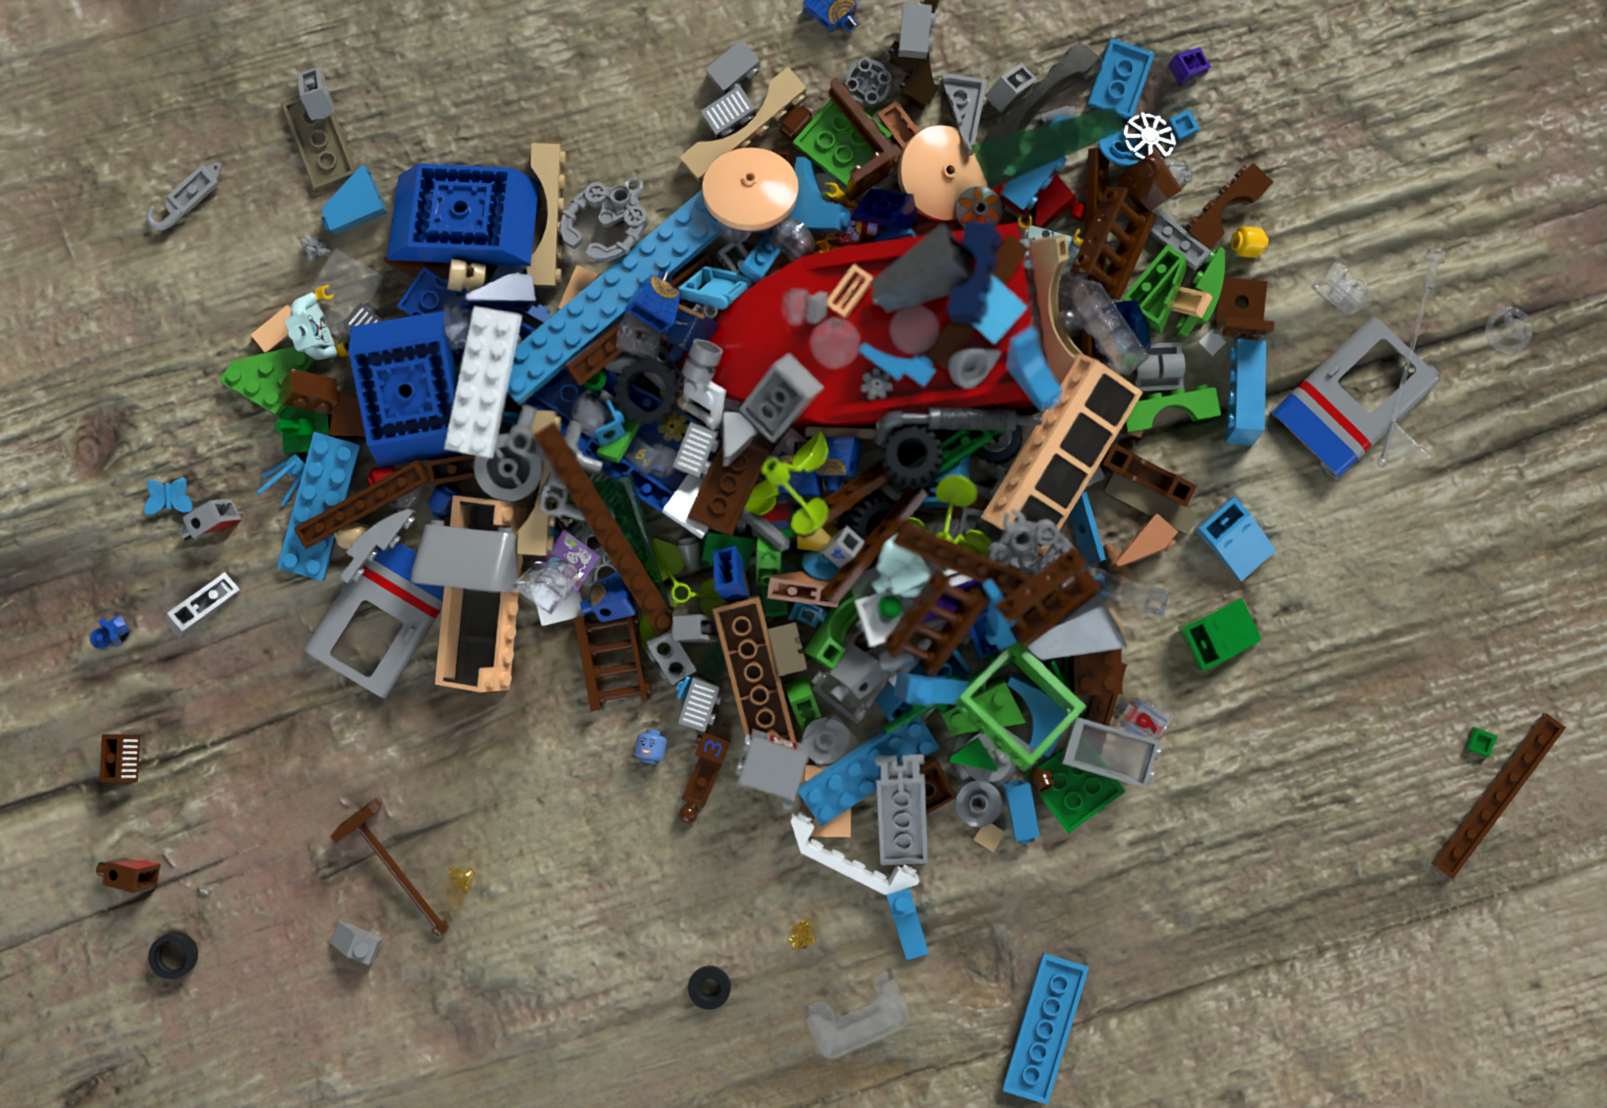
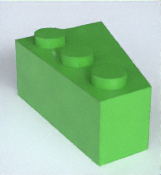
[1122,244,1188,334]
[939,675,1026,735]

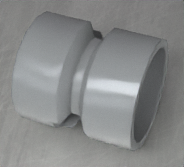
[682,339,723,384]

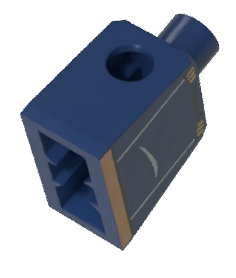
[662,304,719,363]

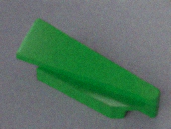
[906,406,1004,478]

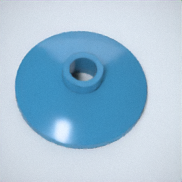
[1098,130,1143,167]
[802,550,843,581]

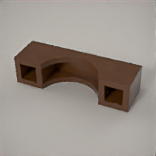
[1186,163,1273,249]
[1100,443,1197,507]

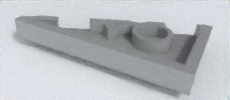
[942,73,987,155]

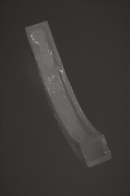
[1007,553,1170,615]

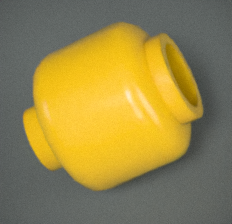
[1231,226,1268,258]

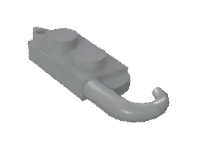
[146,163,223,230]

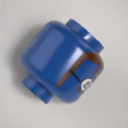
[428,483,462,520]

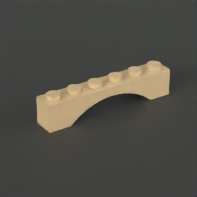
[680,67,806,183]
[527,143,566,289]
[1029,235,1083,383]
[517,410,561,556]

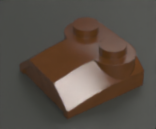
[1118,150,1182,211]
[919,757,957,815]

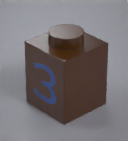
[693,731,731,765]

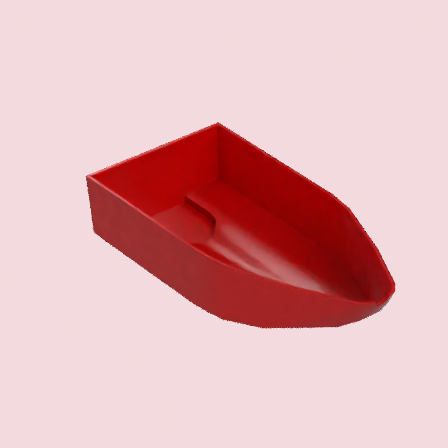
[667,223,1037,429]

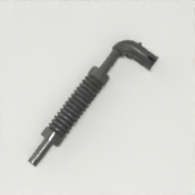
[874,408,1042,446]

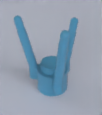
[256,453,305,507]

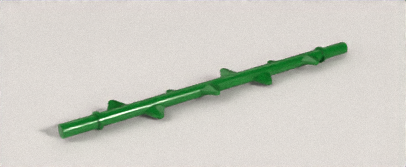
[883,654,1020,734]

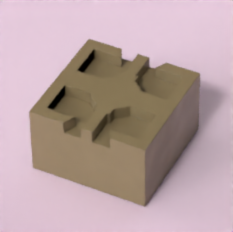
[768,622,807,676]

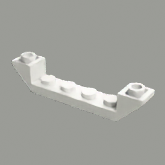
[790,812,920,895]

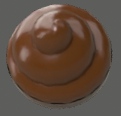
[1030,768,1054,793]

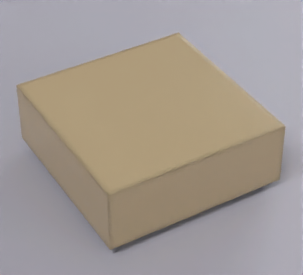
[973,823,1006,852]

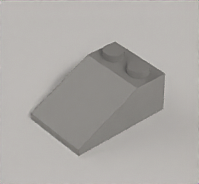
[739,354,824,443]

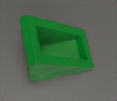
[948,737,998,772]

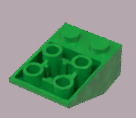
[1177,597,1262,671]

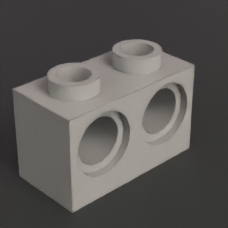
[645,629,697,685]

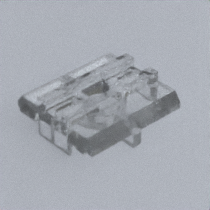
[616,311,662,360]

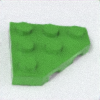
[219,346,319,417]

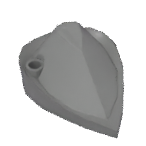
[949,348,1002,389]

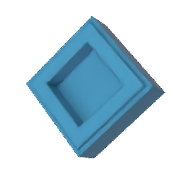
[1167,109,1200,142]

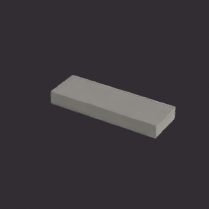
[1150,208,1212,271]

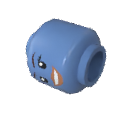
[634,729,667,765]

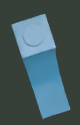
[786,157,851,234]
[1006,326,1063,412]
[1006,671,1068,758]
[894,672,969,705]

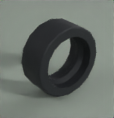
[148,932,198,980]

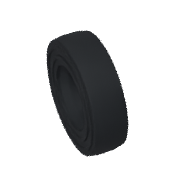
[688,966,731,1010]

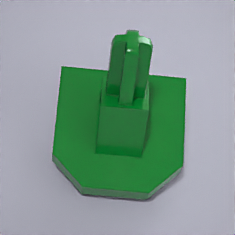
[274,406,330,454]

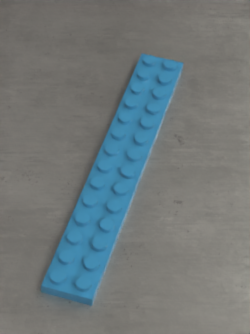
[507,189,729,406]

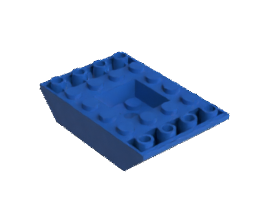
[387,164,540,266]
[349,311,464,468]

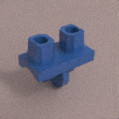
[90,615,130,649]

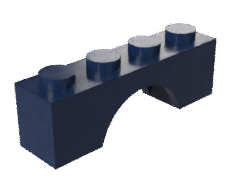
[947,222,1002,325]

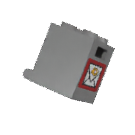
[735,729,809,810]

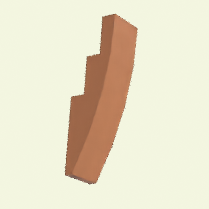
[877,101,919,151]

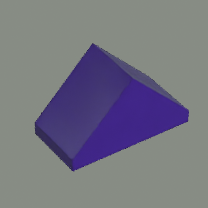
[1168,47,1211,85]

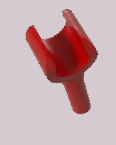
[1070,202,1085,221]

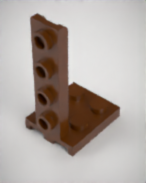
[828,77,902,202]

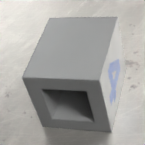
[822,526,864,568]

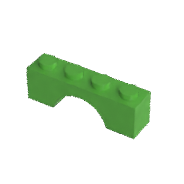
[1123,385,1221,434]
[804,575,877,669]

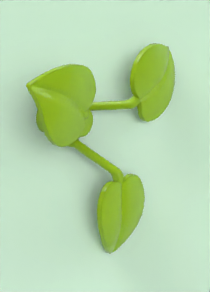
[745,431,828,535]
[906,475,992,557]
[640,538,727,649]

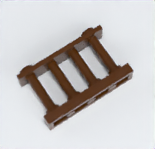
[1070,187,1157,300]
[995,546,1103,648]
[882,567,990,677]
[574,611,652,711]

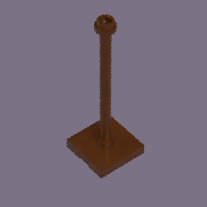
[330,798,449,936]

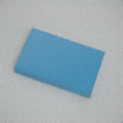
[1086,38,1155,121]

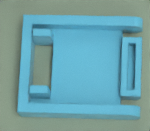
[678,266,753,309]

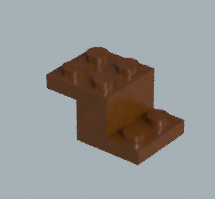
[1045,648,1122,695]

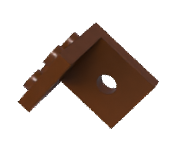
[1214,277,1275,340]

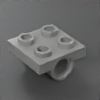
[1132,342,1185,392]

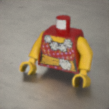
[814,183,877,254]

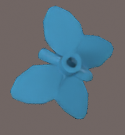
[144,477,192,515]

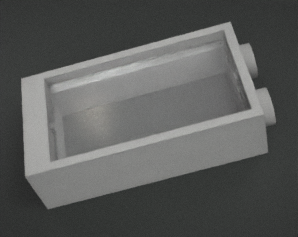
[1060,717,1161,788]

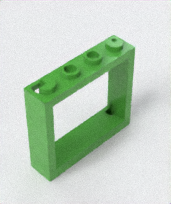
[954,640,1086,771]

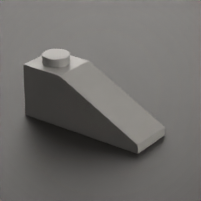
[165,572,240,639]

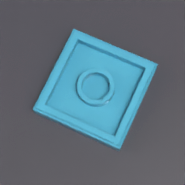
[972,275,1028,345]

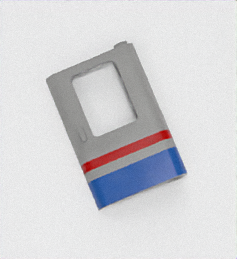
[1270,316,1440,480]
[304,542,444,698]

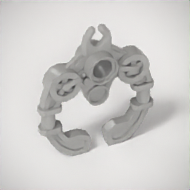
[561,177,649,262]
[986,509,1069,595]

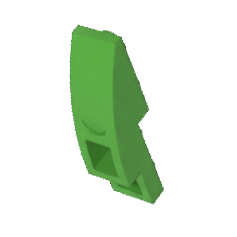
[1175,247,1225,340]

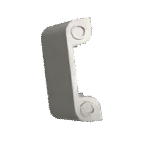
[411,520,518,592]

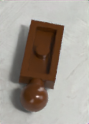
[678,756,722,824]

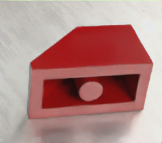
[1035,175,1077,229]

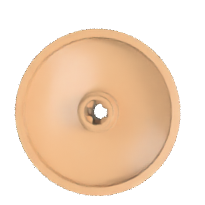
[898,126,988,222]
[702,148,798,231]

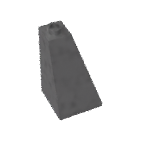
[871,223,973,313]
[1026,594,1127,660]

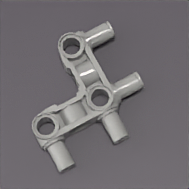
[507,405,602,521]

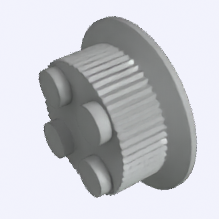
[474,434,543,501]
[953,727,1017,787]

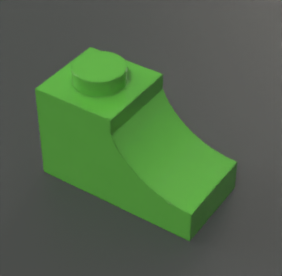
[784,676,822,733]

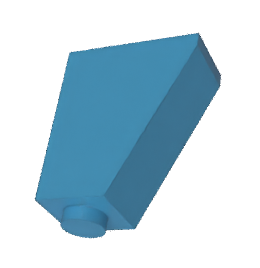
[321,165,388,235]
[1002,778,1040,844]

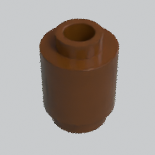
[779,105,812,142]

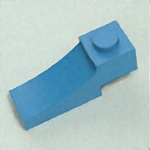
[858,342,935,386]
[982,579,1017,652]
[887,888,929,960]

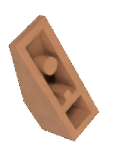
[1108,513,1178,572]
[767,571,839,607]

